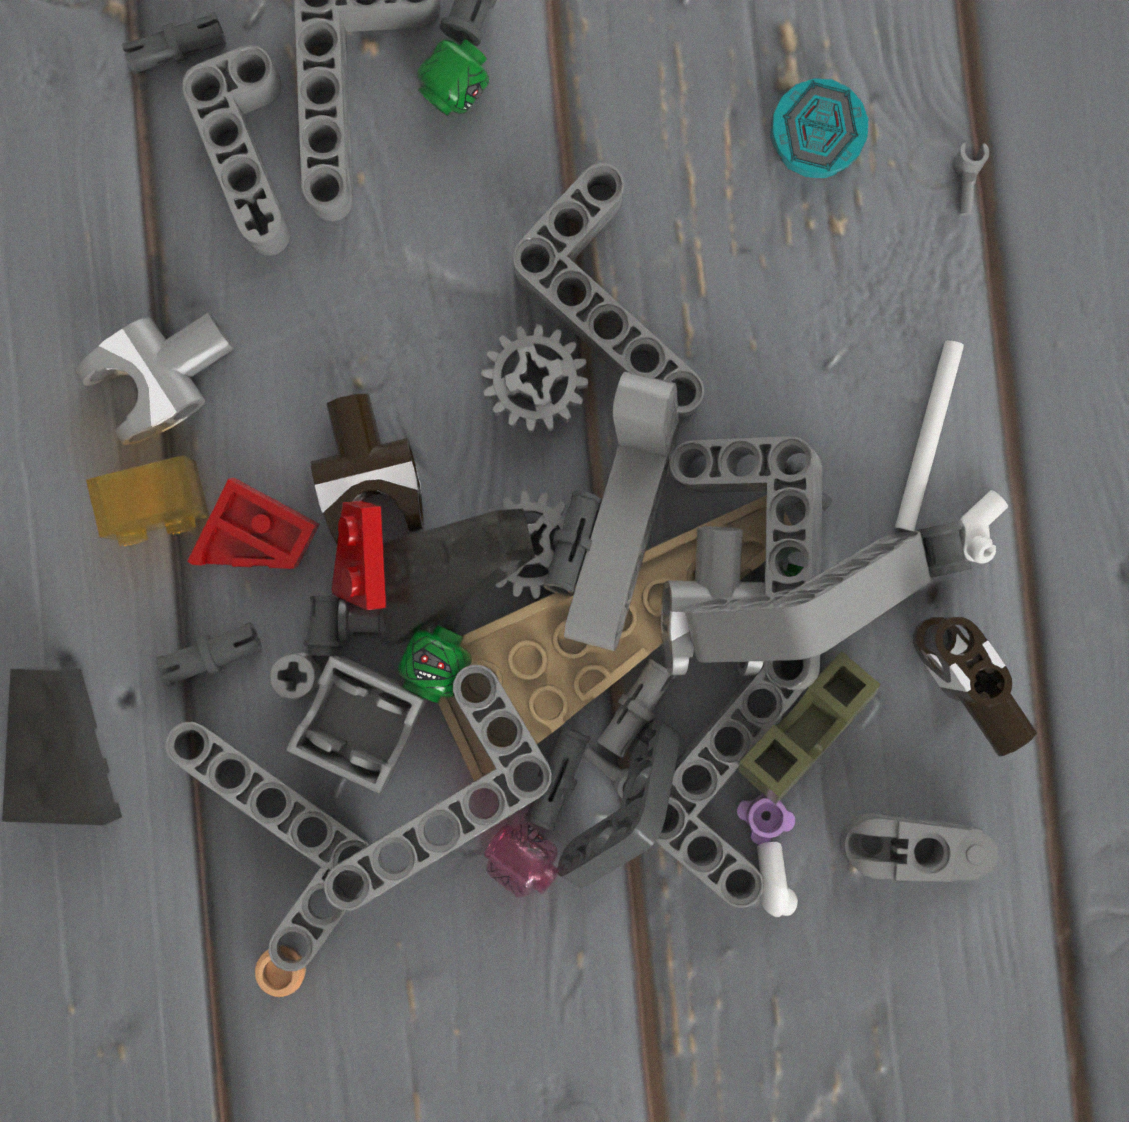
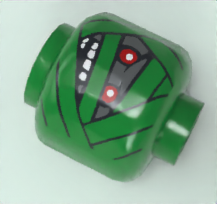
[417,39,489,116]
[397,625,472,703]

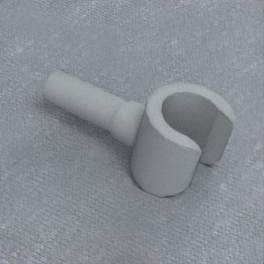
[953,142,989,216]
[582,746,629,798]

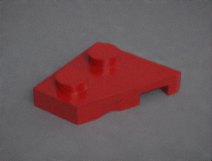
[187,478,320,569]
[332,501,386,610]

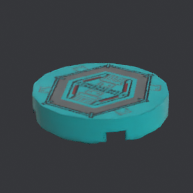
[770,78,869,178]

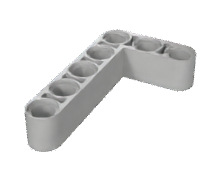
[294,0,441,222]
[513,163,704,420]
[564,372,679,651]
[669,436,823,690]
[685,531,931,663]
[656,660,805,908]
[324,665,552,911]
[165,722,369,971]

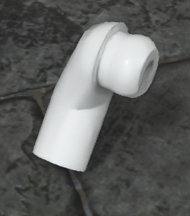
[959,490,1008,564]
[757,842,798,917]

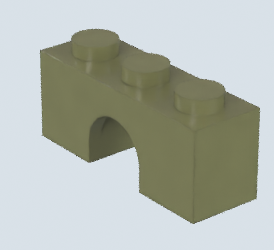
[738,651,881,805]

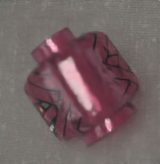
[484,823,560,898]

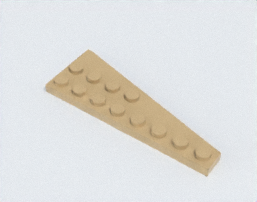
[438,495,792,790]

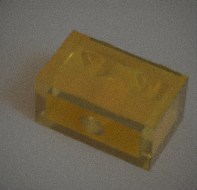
[86,455,209,546]

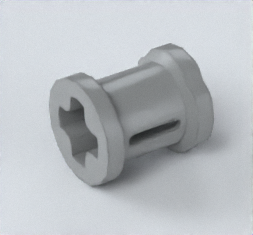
[270,653,323,699]

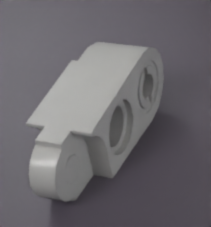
[840,813,999,882]

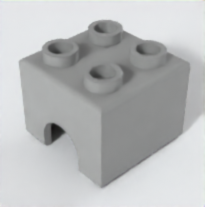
[286,655,428,794]

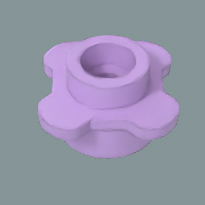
[737,792,795,845]

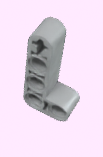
[182,45,291,256]

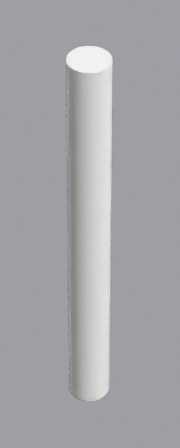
[895,340,964,531]

